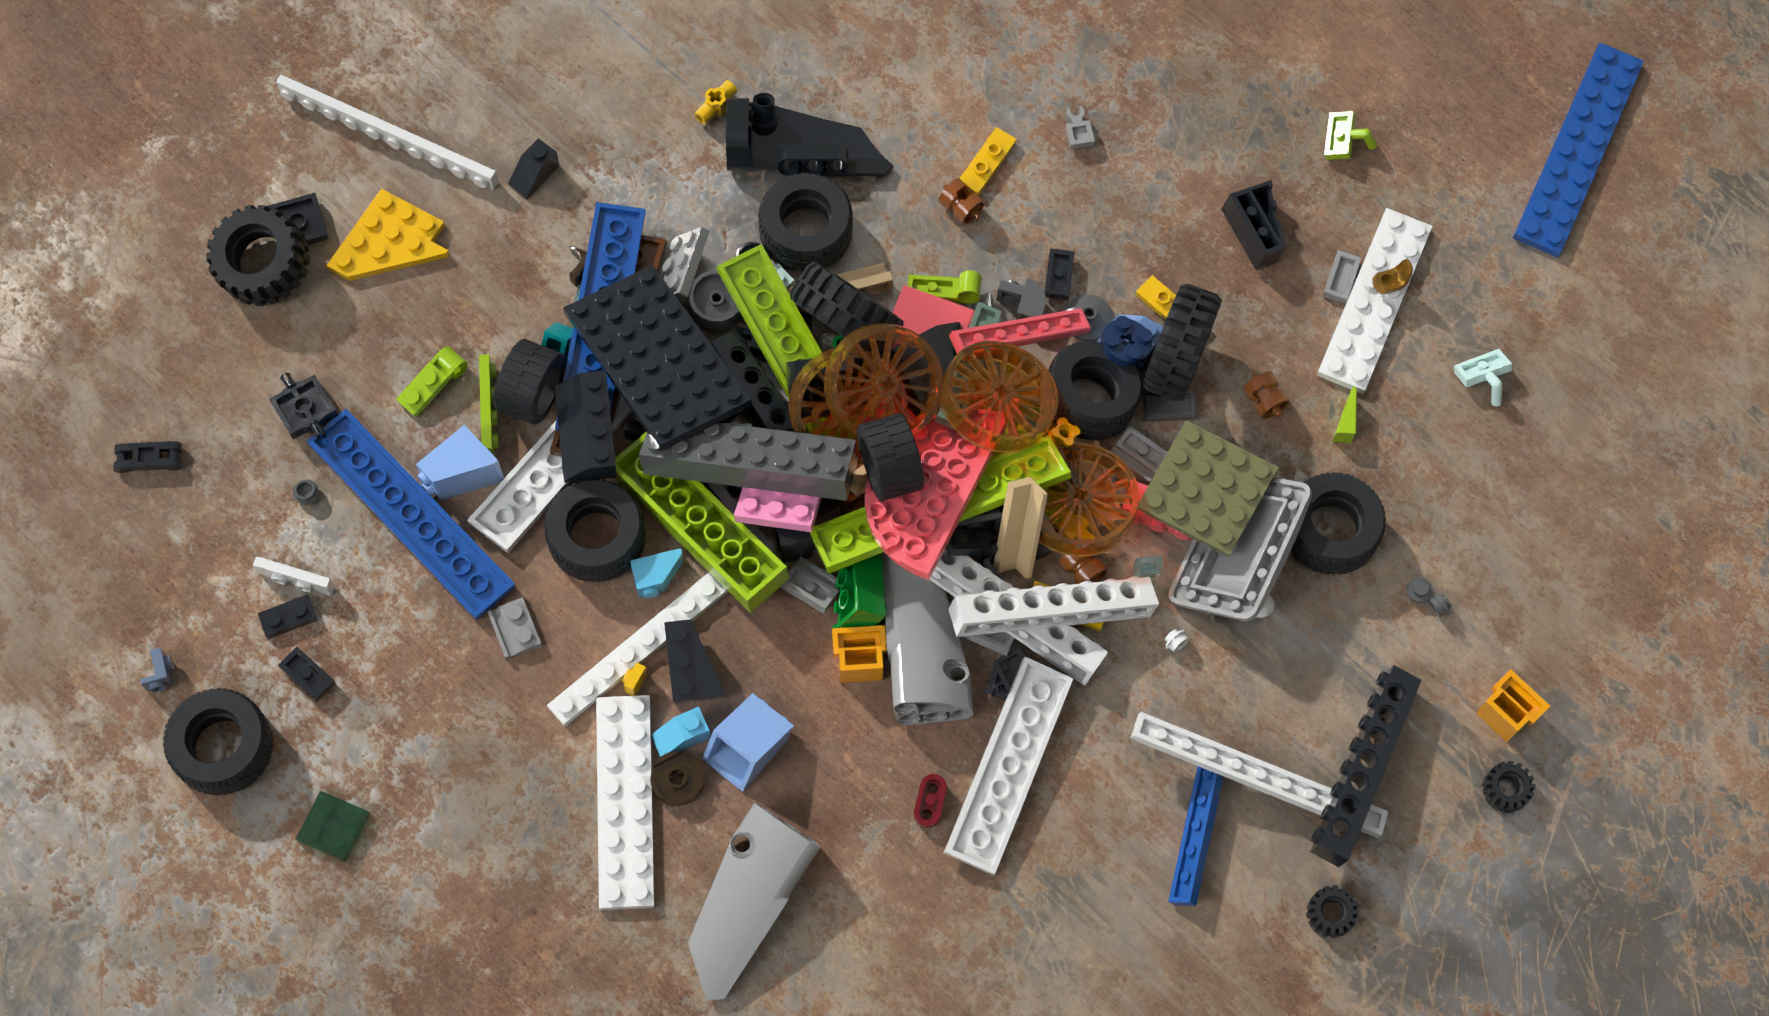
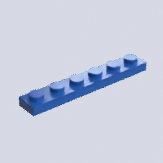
[1168,766,1224,906]

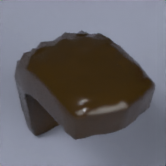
[569,246,587,288]

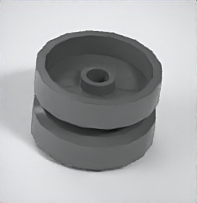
[689,270,741,334]

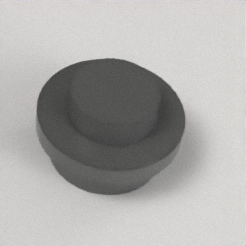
[293,480,319,505]
[1406,577,1433,603]
[1429,592,1452,618]

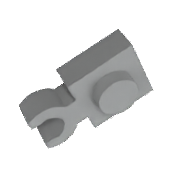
[1065,106,1095,150]

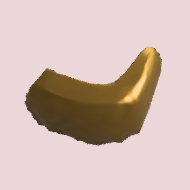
[1372,259,1413,294]

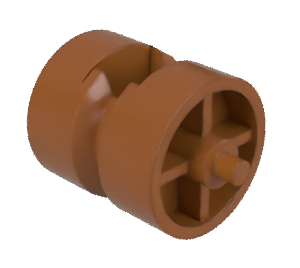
[938,178,985,225]
[1243,371,1290,419]
[1059,541,1108,584]

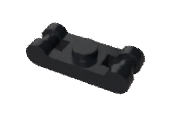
[113,441,182,473]

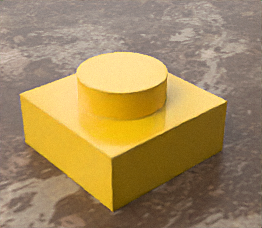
[623,662,648,696]

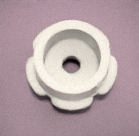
[1165,629,1189,653]

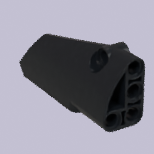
[726,93,894,176]

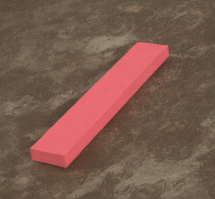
[949,308,1091,357]

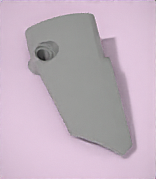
[881,553,973,725]
[688,803,820,1001]

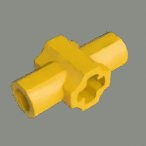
[694,80,737,125]

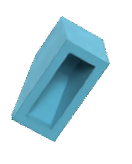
[630,548,684,598]
[651,707,711,757]

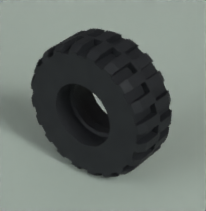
[790,262,904,357]
[1143,284,1222,402]

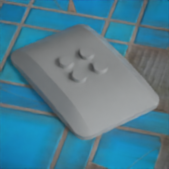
[1168,477,1312,621]

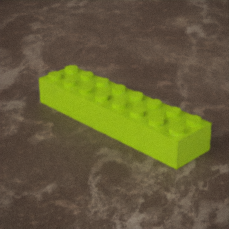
[615,432,789,613]

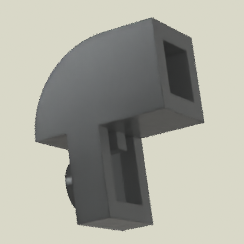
[996,278,1046,320]

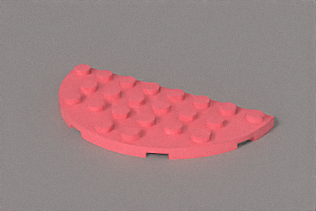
[865,409,1010,580]

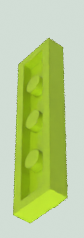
[479,354,499,457]

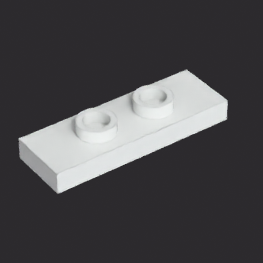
[253,557,335,596]

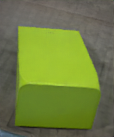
[1333,387,1357,443]

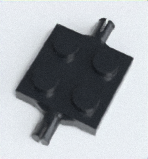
[269,373,338,441]

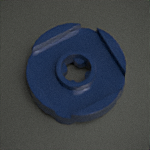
[1100,316,1153,366]

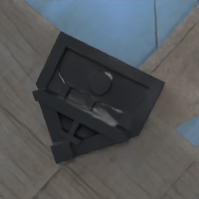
[984,647,1026,700]

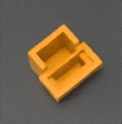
[832,625,887,683]
[1476,669,1550,742]

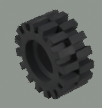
[1482,761,1535,813]
[1306,885,1359,938]

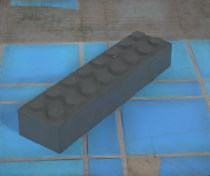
[639,423,858,501]

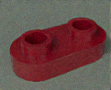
[914,774,947,828]

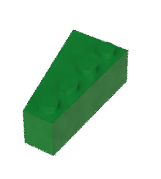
[833,553,887,628]

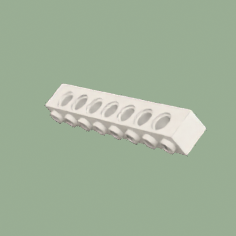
[929,549,1108,686]
[948,576,1159,637]

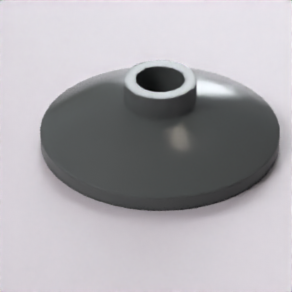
[1065,295,1113,341]

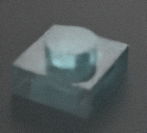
[1133,556,1163,578]

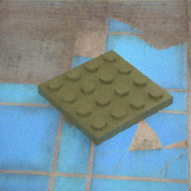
[1137,420,1279,557]

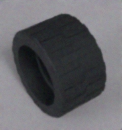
[493,339,566,425]
[857,413,924,501]

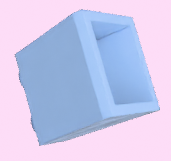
[416,425,504,501]
[702,693,794,792]

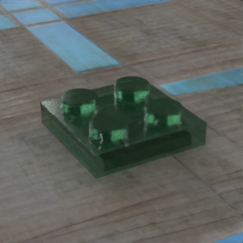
[295,791,370,863]

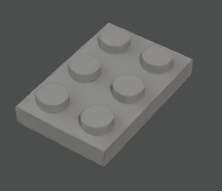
[662,227,710,300]

